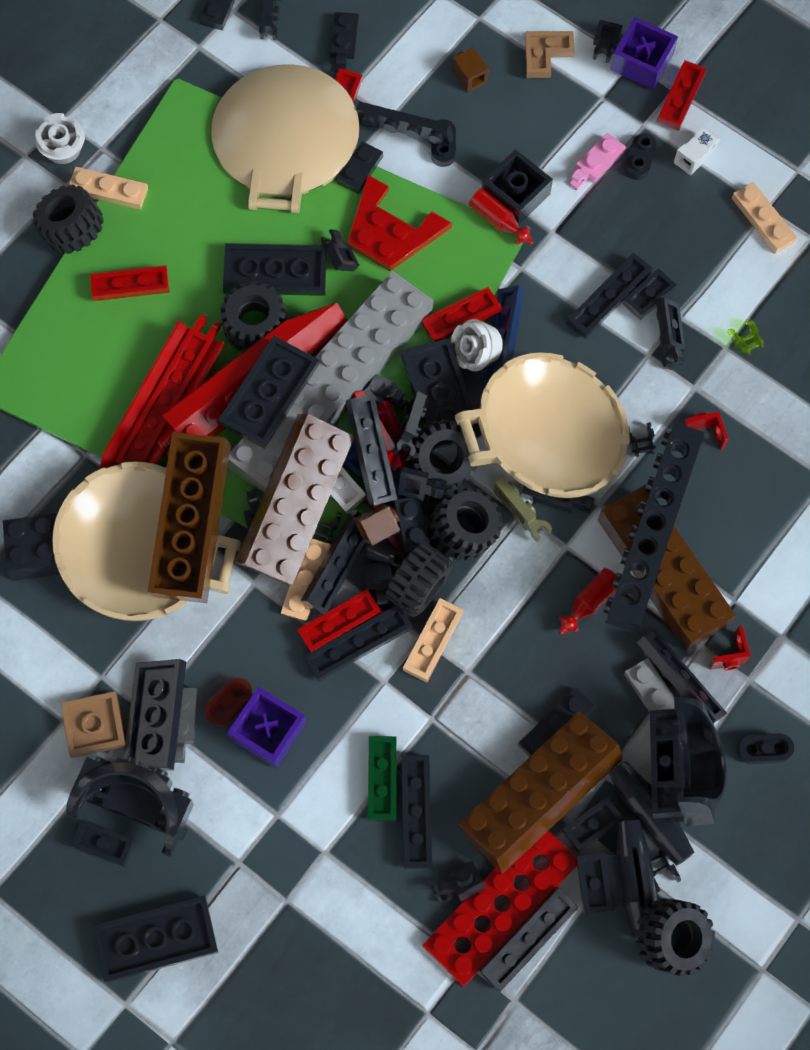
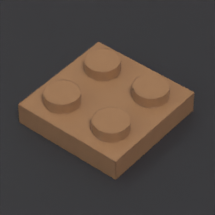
[61,691,126,758]

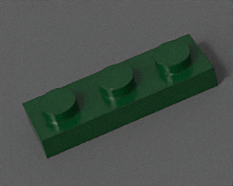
[368,736,397,821]

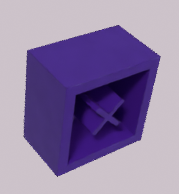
[610,17,678,90]
[227,686,306,769]

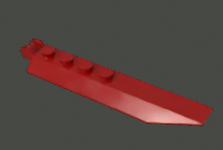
[157,303,348,457]
[99,314,225,470]

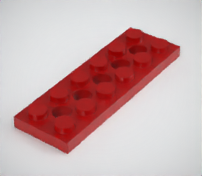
[422,831,577,988]

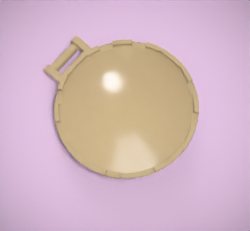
[211,64,359,214]
[455,353,630,498]
[53,462,241,621]

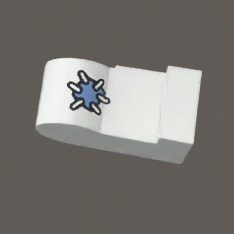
[674,127,720,176]

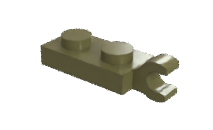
[493,476,552,542]

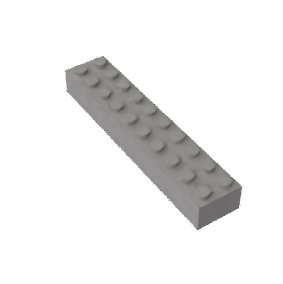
[228,271,433,495]

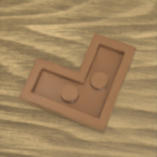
[525,31,574,78]

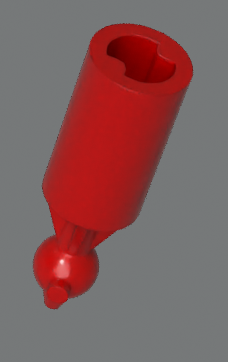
[468,188,533,245]
[559,567,616,635]

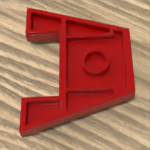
[348,175,452,271]

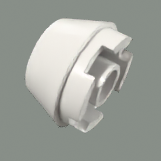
[35,113,85,164]
[451,319,502,371]

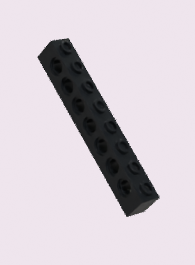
[603,422,705,634]

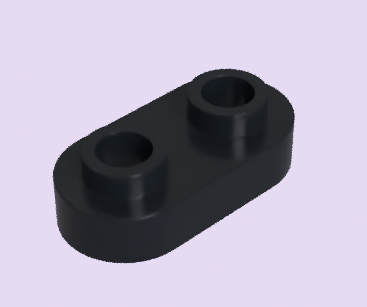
[431,119,456,167]
[625,133,657,180]
[737,733,794,764]

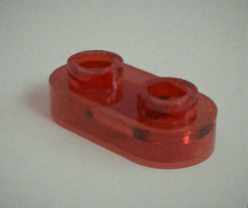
[204,678,252,727]

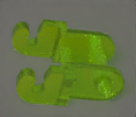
[728,319,764,356]

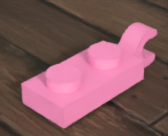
[570,133,626,190]

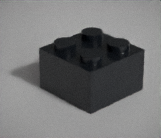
[482,149,553,225]
[2,513,60,581]

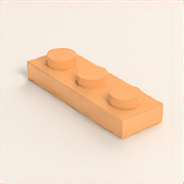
[69,167,148,210]
[732,182,797,254]
[281,539,331,622]
[403,598,464,683]

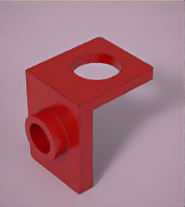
[683,411,728,450]
[709,625,750,671]

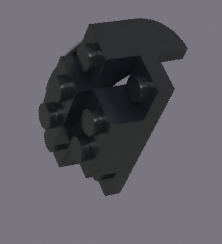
[649,698,727,826]
[66,756,194,857]

